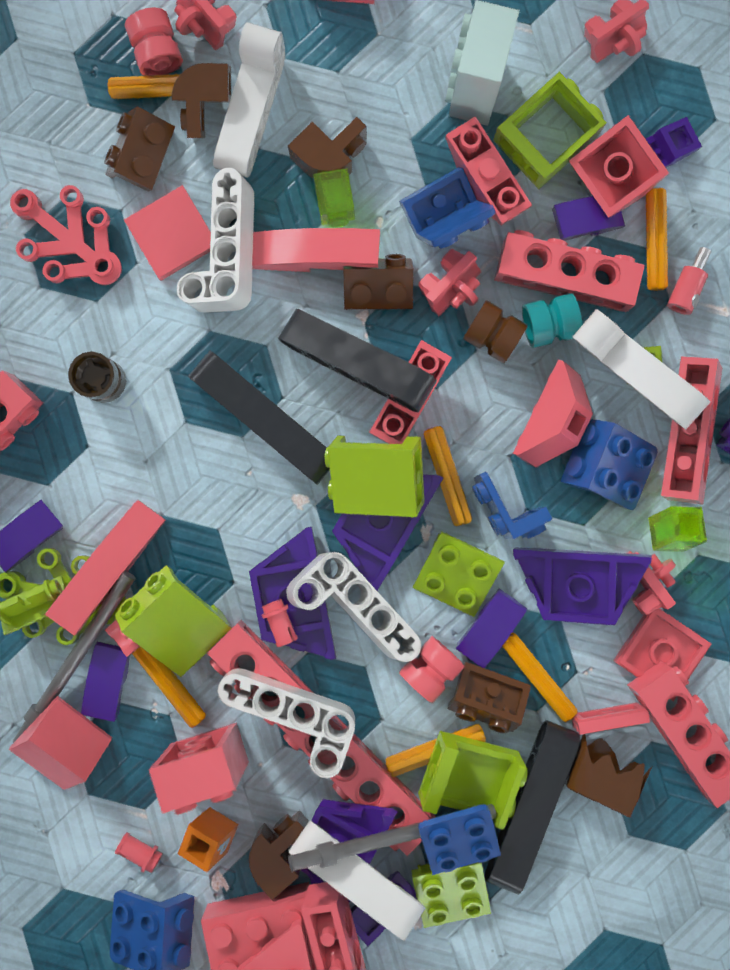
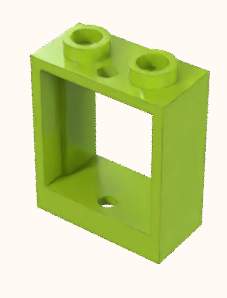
[493,71,607,190]

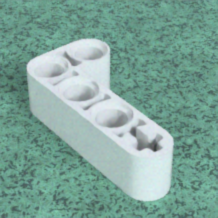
[213,22,285,178]
[177,168,254,313]
[573,309,711,430]
[286,552,421,662]
[217,668,355,778]
[288,821,425,941]

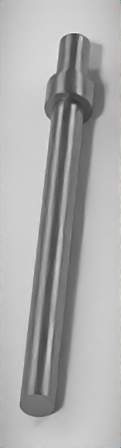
[13,571,136,743]
[288,804,496,871]

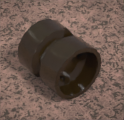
[68,351,126,403]

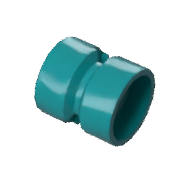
[522,293,582,348]

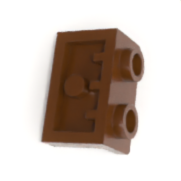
[447,662,531,734]

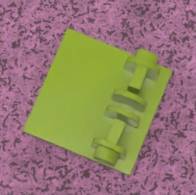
[412,531,505,617]
[411,862,491,928]

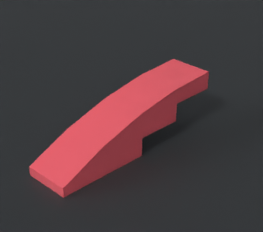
[252,228,380,272]
[45,500,166,636]

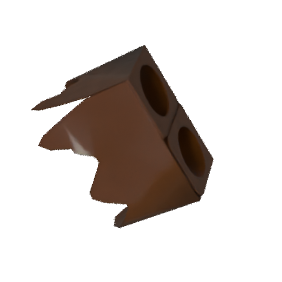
[565,734,653,818]

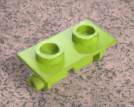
[0,576,65,635]

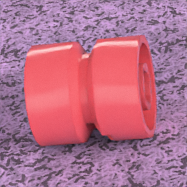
[125,7,183,76]
[399,636,466,703]

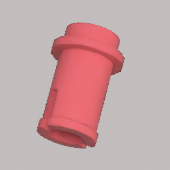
[262,599,298,647]
[115,832,163,873]

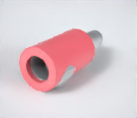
[667,247,711,315]

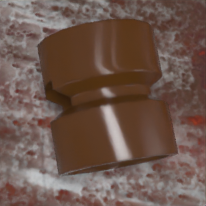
[463,300,528,364]

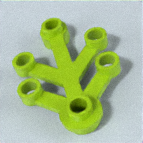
[0,548,126,645]

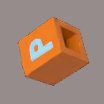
[178,807,239,872]

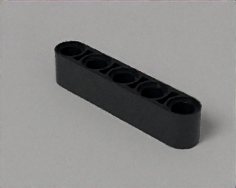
[278,309,437,413]
[188,350,330,485]
[484,720,580,895]

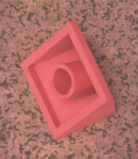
[569,115,669,218]
[9,696,112,790]

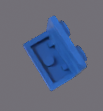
[399,167,496,249]
[560,419,658,510]
[472,471,553,539]
[418,804,501,875]
[110,890,195,970]

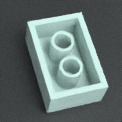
[445,0,520,126]

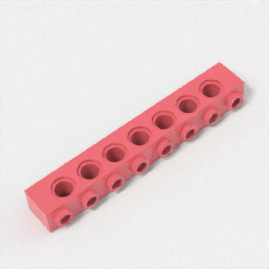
[207,620,436,856]

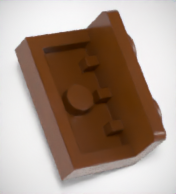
[104,106,175,192]
[343,254,414,310]

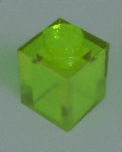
[313,168,355,228]
[649,506,707,552]

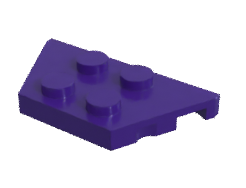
[332,474,443,591]
[249,526,337,660]
[513,547,652,626]
[301,799,398,902]

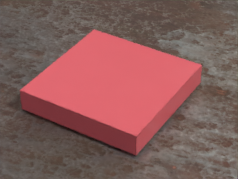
[124,185,211,281]
[613,608,712,702]

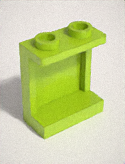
[325,435,425,517]
[115,566,232,677]
[418,731,528,830]

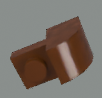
[172,63,232,138]
[288,117,367,182]
[249,810,309,900]

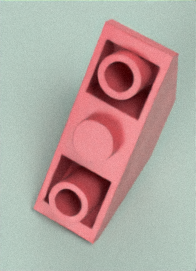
[445,116,532,226]
[369,340,452,444]
[513,360,593,467]

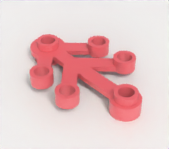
[10,185,122,285]

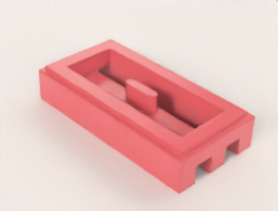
[572,702,650,735]

